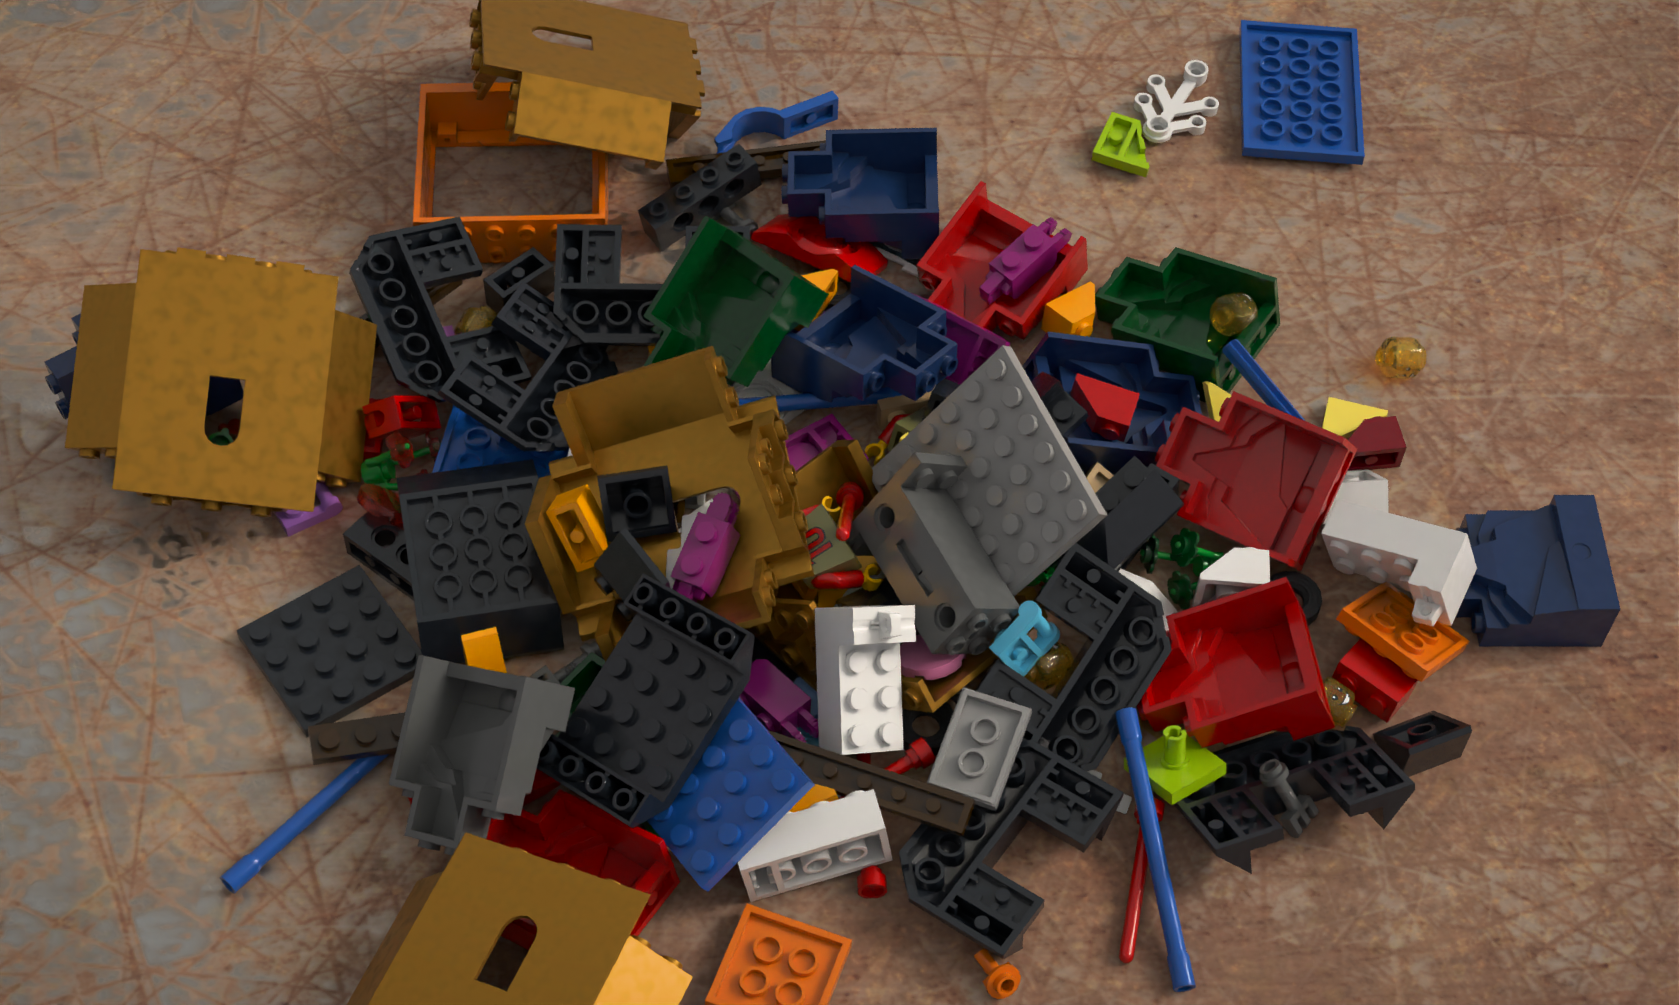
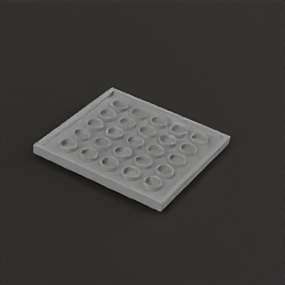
[872,345,1107,596]

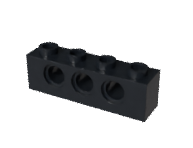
[638,144,762,251]
[343,508,414,601]

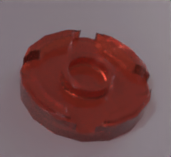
[357,483,404,528]

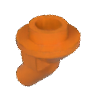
[974,948,1021,999]

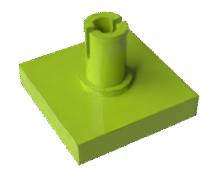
[1124,725,1226,805]

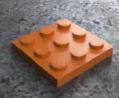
[1336,582,1470,682]
[705,903,852,1005]

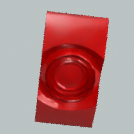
[751,214,888,282]

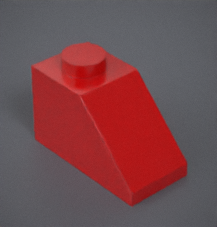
[1070,373,1140,442]

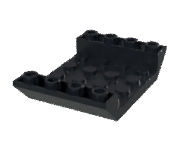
[396,459,564,665]
[537,573,755,828]

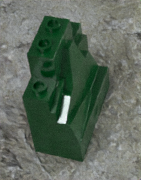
[643,215,829,387]
[1095,247,1280,402]

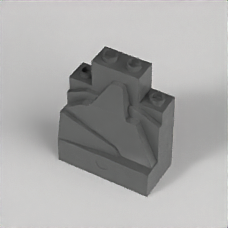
[389,655,575,855]

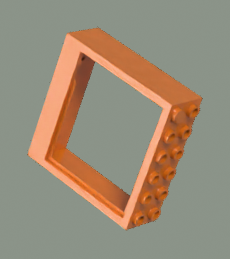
[413,82,608,263]

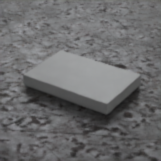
[927,687,1032,811]

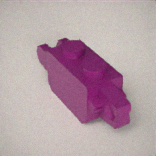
[979,217,1072,305]

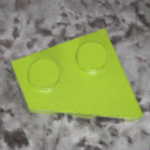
[1091,112,1149,178]

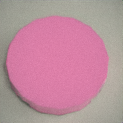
[900,635,967,680]

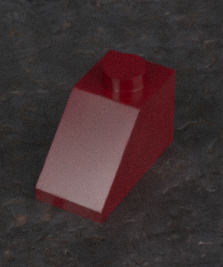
[1348,416,1407,471]

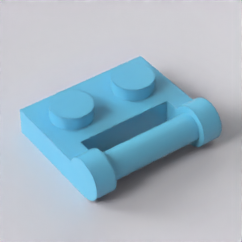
[989,600,1060,677]

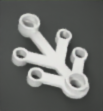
[1134,60,1219,143]

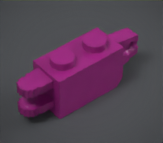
[670,492,741,602]
[739,659,819,743]

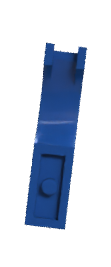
[714,91,839,153]

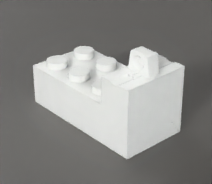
[1321,499,1477,626]
[815,605,916,755]
[738,789,893,902]

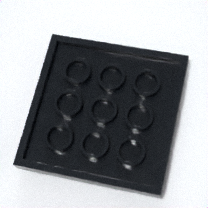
[236,565,422,738]

